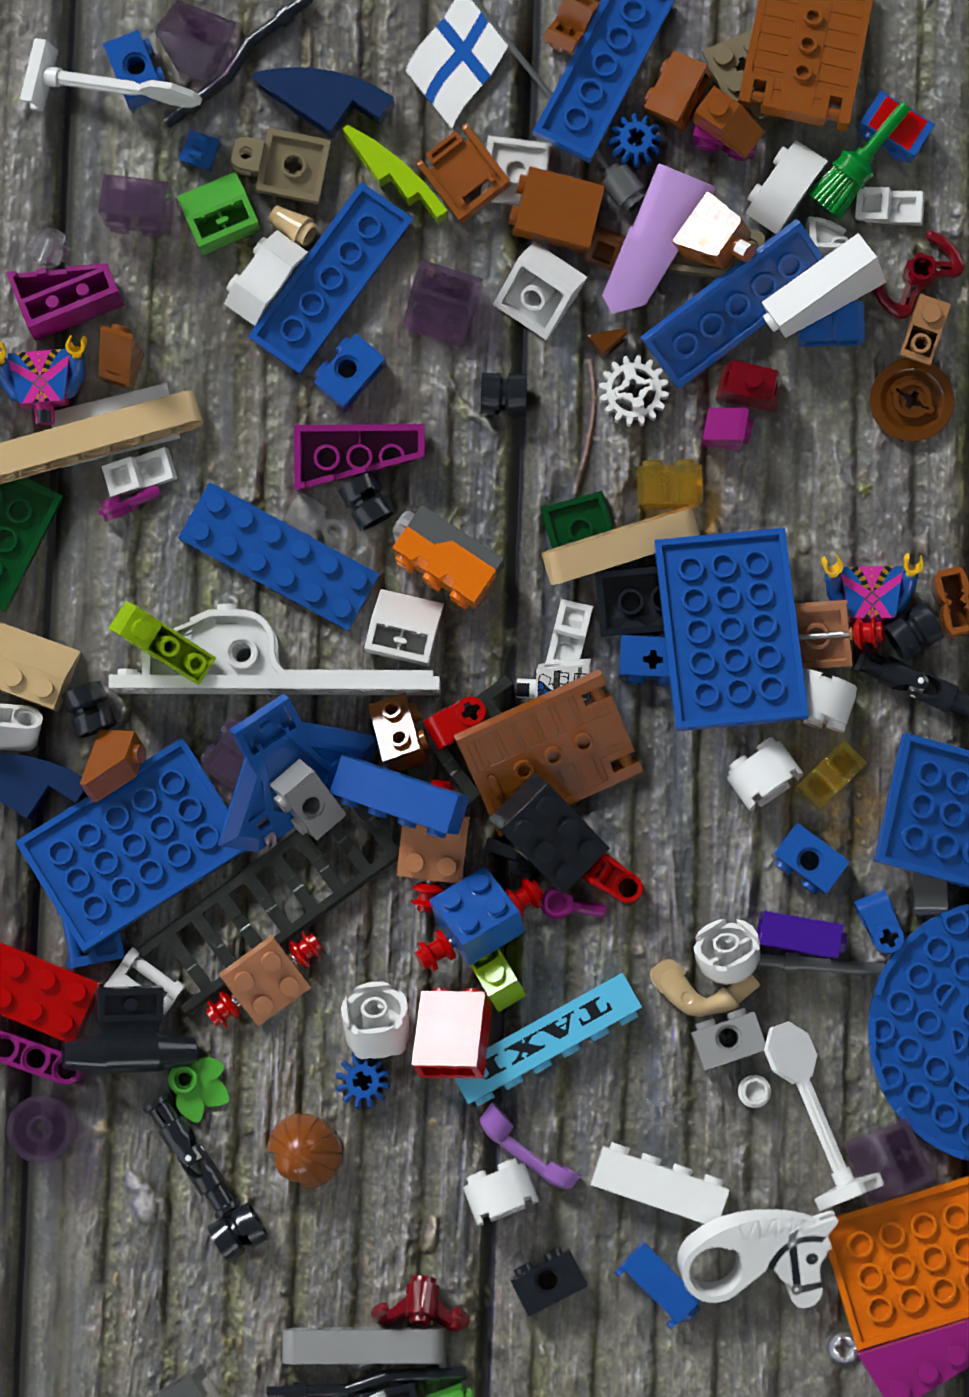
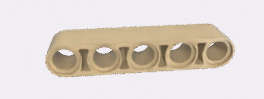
[541,506,700,585]

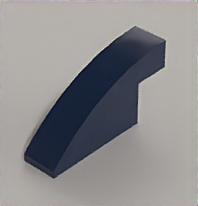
[252,67,395,139]
[0,753,86,820]

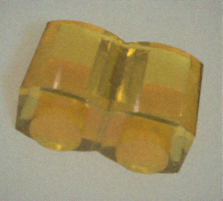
[636,459,703,509]

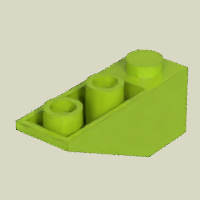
[108,601,216,685]
[471,948,527,1012]

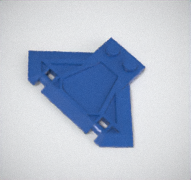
[218,694,378,852]

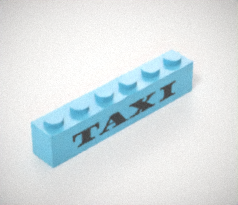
[454,973,642,1106]

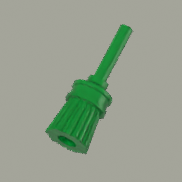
[806,101,911,220]

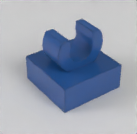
[179,130,221,172]

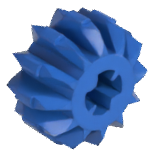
[608,113,663,170]
[335,1054,391,1109]

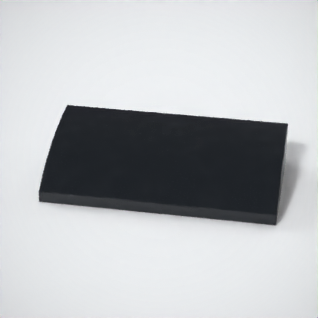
[595,564,664,637]

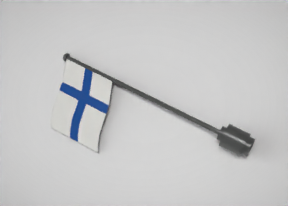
[406,0,646,213]

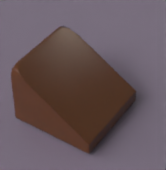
[584,226,626,272]
[587,328,627,359]

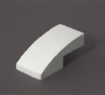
[855,187,925,226]
[101,447,177,497]
[546,599,593,663]

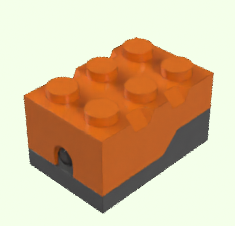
[392,505,504,610]

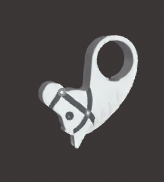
[677,1209,838,1308]

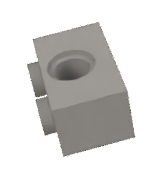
[270,759,347,840]
[690,1008,765,1071]

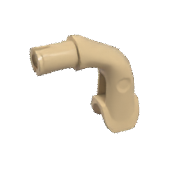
[650,959,761,1017]

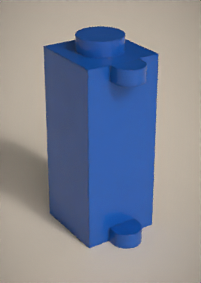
[614,1241,701,1329]

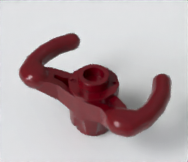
[873,230,965,319]
[371,1275,470,1332]

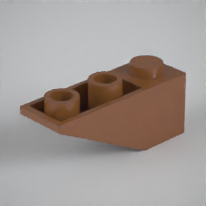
[98,324,145,391]

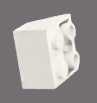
[364,589,444,667]

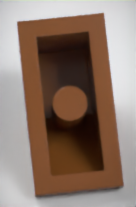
[693,86,765,159]
[80,729,146,802]

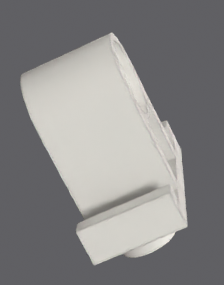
[0,704,43,751]

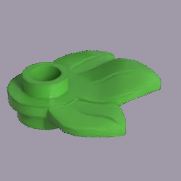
[168,1057,230,1123]

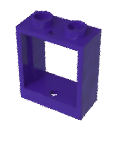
[757,911,848,959]

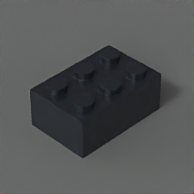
[489,773,610,895]

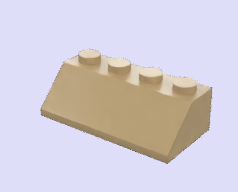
[0,622,81,712]

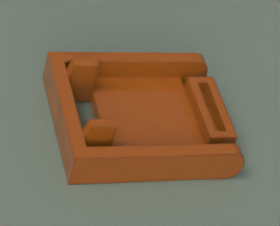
[416,123,513,224]

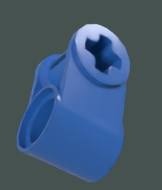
[854,889,904,955]

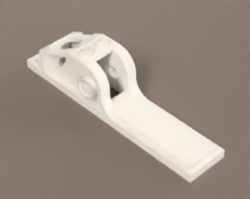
[109,604,441,696]

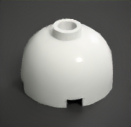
[694,919,760,984]

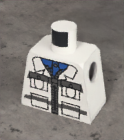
[516,659,591,701]

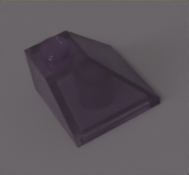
[154,0,236,83]

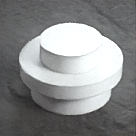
[738,1075,771,1108]

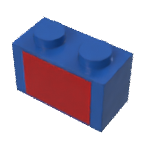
[857,91,935,164]

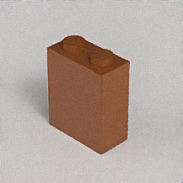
[508,166,605,254]

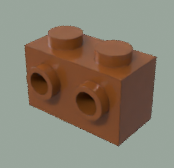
[644,50,714,132]
[368,692,430,772]

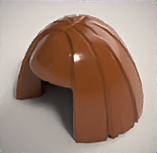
[267,1113,342,1189]

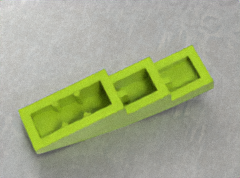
[343,125,448,225]

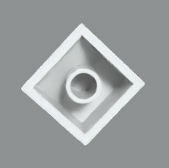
[493,242,587,340]

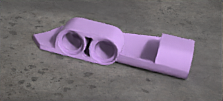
[602,163,715,314]

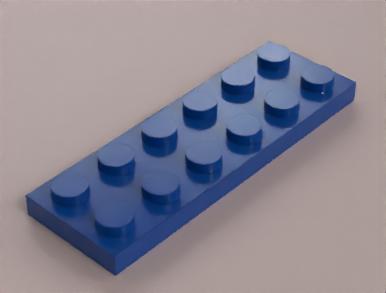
[532,0,675,163]
[248,182,414,376]
[640,219,824,390]
[178,482,380,632]

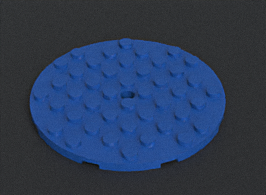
[867,904,969,1161]

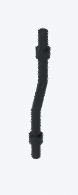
[162,0,313,129]
[267,1364,466,1397]

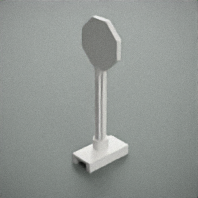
[20,38,202,111]
[764,1021,884,1211]

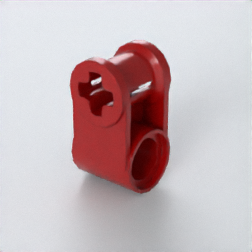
[422,696,486,750]
[581,853,643,904]

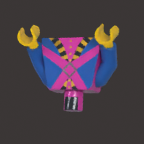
[0,335,88,426]
[821,553,924,623]

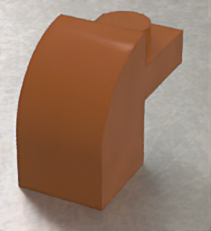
[543,0,600,56]

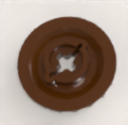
[869,359,954,442]

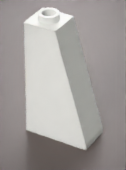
[762,233,886,338]

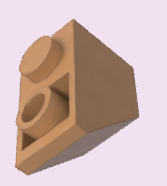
[899,294,951,366]

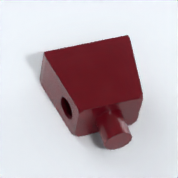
[715,361,782,413]

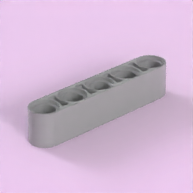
[282,1327,445,1364]

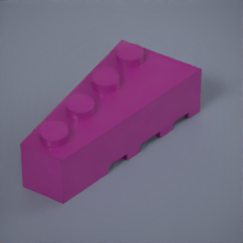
[294,424,426,491]
[854,1318,969,1397]

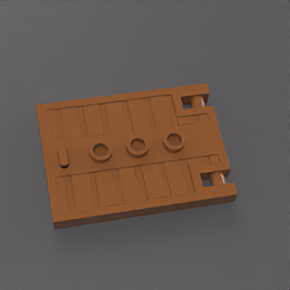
[737,0,873,132]
[454,669,643,837]

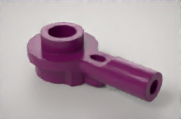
[97,485,161,522]
[541,887,606,919]

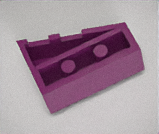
[6,263,125,341]

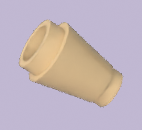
[268,206,318,247]

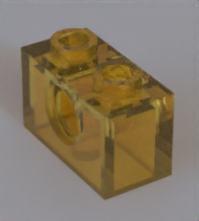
[794,740,867,811]

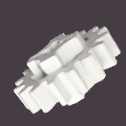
[599,355,669,427]

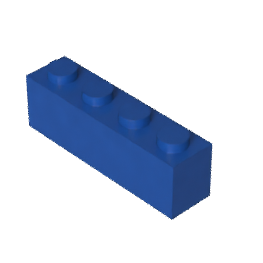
[330,755,470,839]

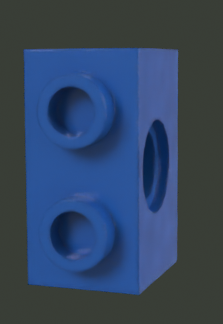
[103,30,166,111]
[314,333,387,412]
[771,822,850,895]

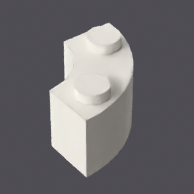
[745,140,828,234]
[224,230,308,326]

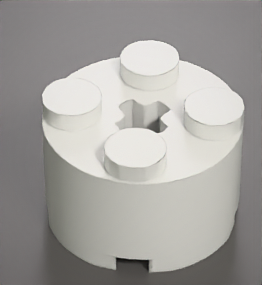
[803,668,857,733]
[727,737,804,811]
[341,982,411,1059]
[463,1158,539,1226]

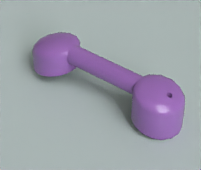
[479,1102,581,1189]

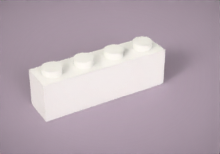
[590,1142,730,1224]

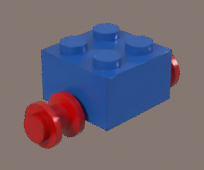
[414,867,545,972]

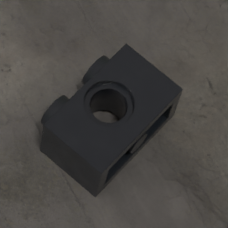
[510,1246,588,1317]

